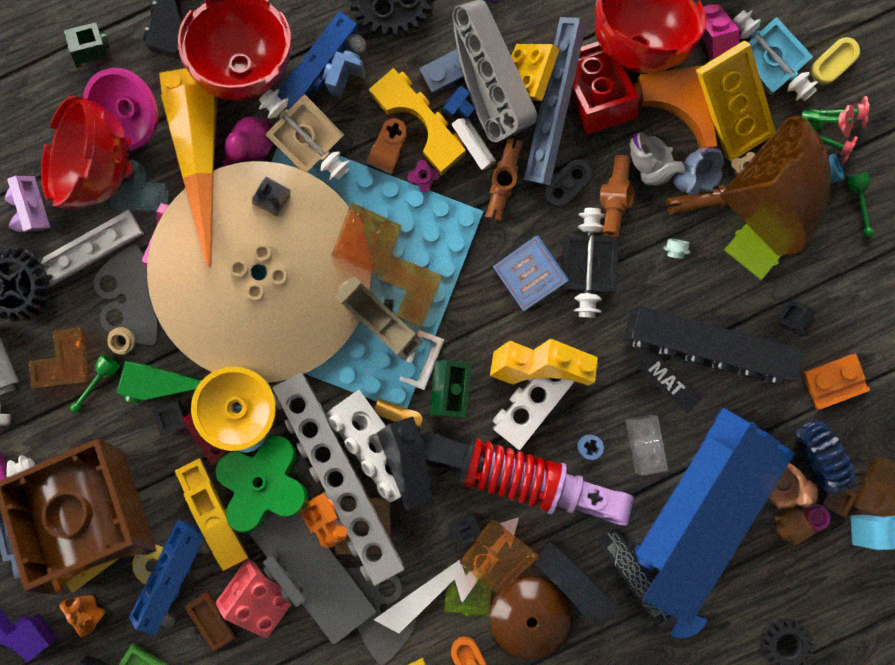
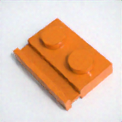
[802,354,870,410]

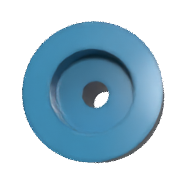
[828,154,844,183]

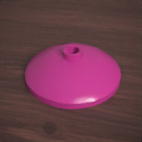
[83,68,158,151]

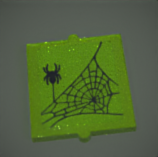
[444,562,493,616]

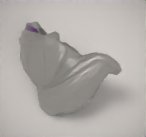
[630,132,685,186]

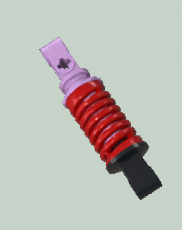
[424,433,634,525]

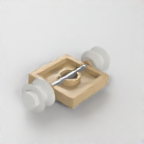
[259,89,349,180]

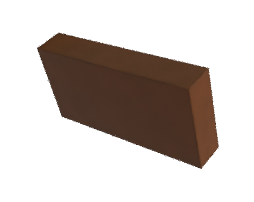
[184,590,238,653]

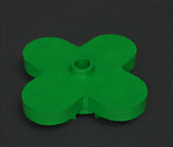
[216,436,308,533]

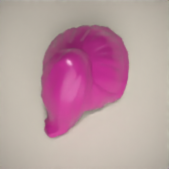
[223,116,274,167]

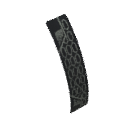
[598,529,671,626]

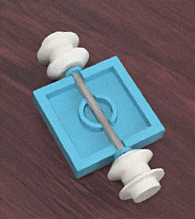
[732,10,818,101]

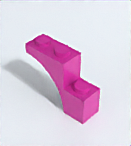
[702,4,739,61]

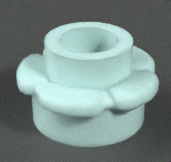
[663,239,691,259]

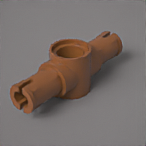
[485,138,523,222]
[600,155,634,238]

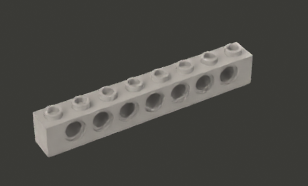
[272,372,405,586]

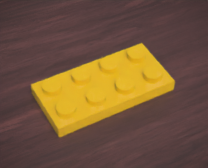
[696,41,776,162]

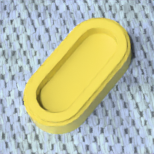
[811,38,860,85]

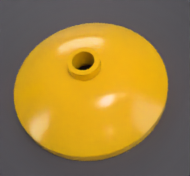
[191,367,276,451]

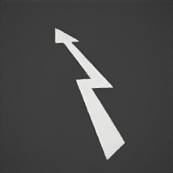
[374,517,519,633]

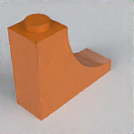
[633,65,717,148]

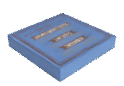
[493,235,569,311]

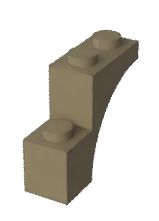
[334,275,423,361]

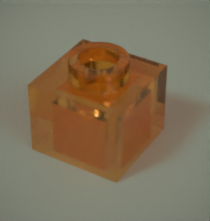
[774,507,815,545]

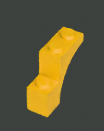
[490,339,598,386]

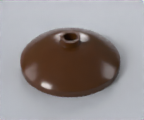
[490,576,571,659]

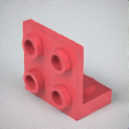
[215,559,293,638]

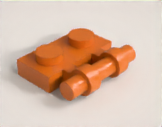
[300,493,347,548]

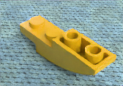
[175,458,249,571]

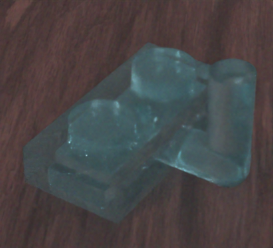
[111,160,168,211]

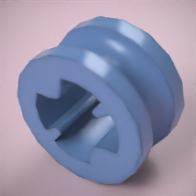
[577,434,604,460]

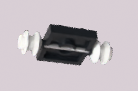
[561,208,619,318]

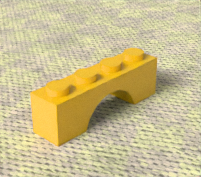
[369,68,466,176]

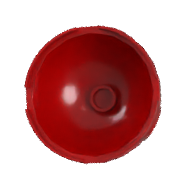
[178,0,292,101]
[594,0,706,73]
[41,96,132,209]

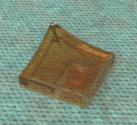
[853,455,895,517]
[459,519,539,597]

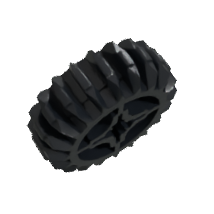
[0,248,55,322]

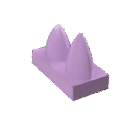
[4,176,50,232]

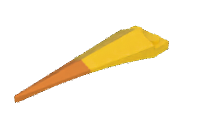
[159,68,218,268]

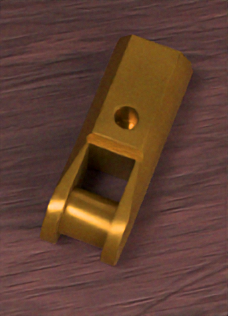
[374,398,423,430]

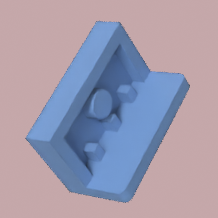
[323,51,366,99]

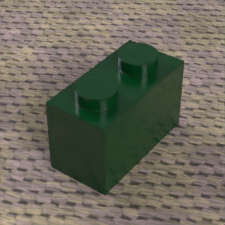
[429,360,472,419]

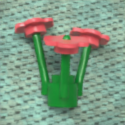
[802,96,869,166]

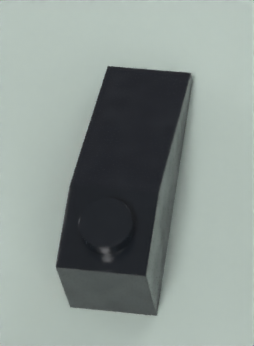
[377,416,432,511]

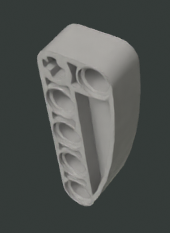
[453,0,537,142]

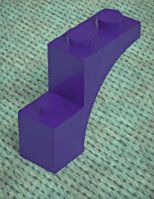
[0,608,58,662]

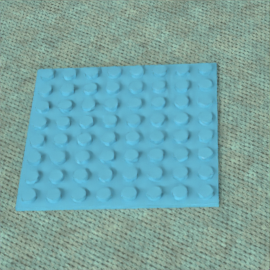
[251,147,483,408]

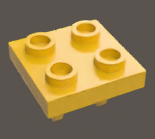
[511,44,560,101]

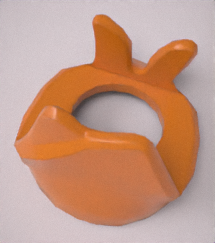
[59,595,105,638]

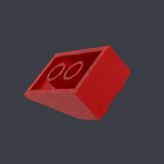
[570,41,639,135]

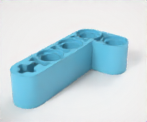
[850,515,895,550]

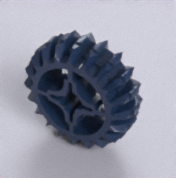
[796,420,855,494]

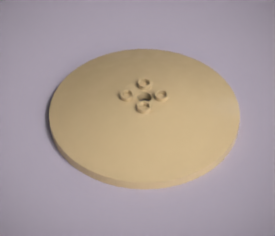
[147,161,371,383]

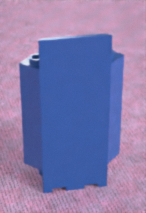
[635,408,795,625]

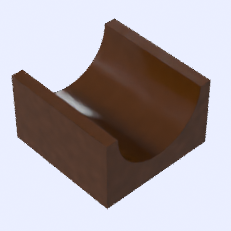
[0,438,157,595]

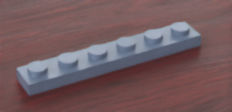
[524,17,587,185]

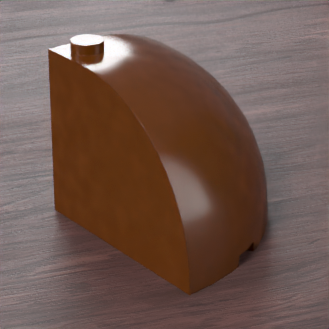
[719,116,831,256]

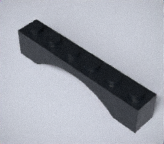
[143,0,183,59]

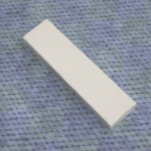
[42,210,144,286]

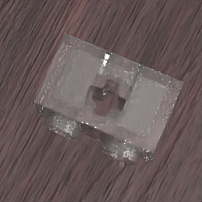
[625,415,668,476]

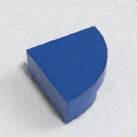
[671,615,707,638]

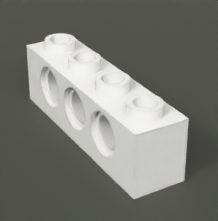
[493,378,574,450]
[326,390,401,503]

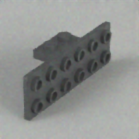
[249,512,376,644]

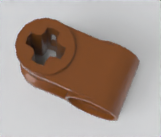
[367,118,407,174]

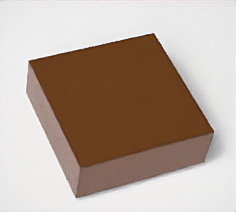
[819,488,858,518]

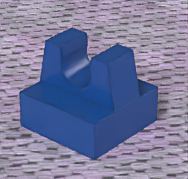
[441,86,475,118]

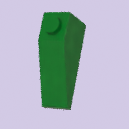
[117,361,203,404]

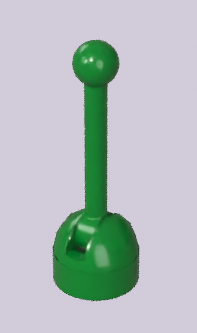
[846,172,874,238]
[70,354,120,413]

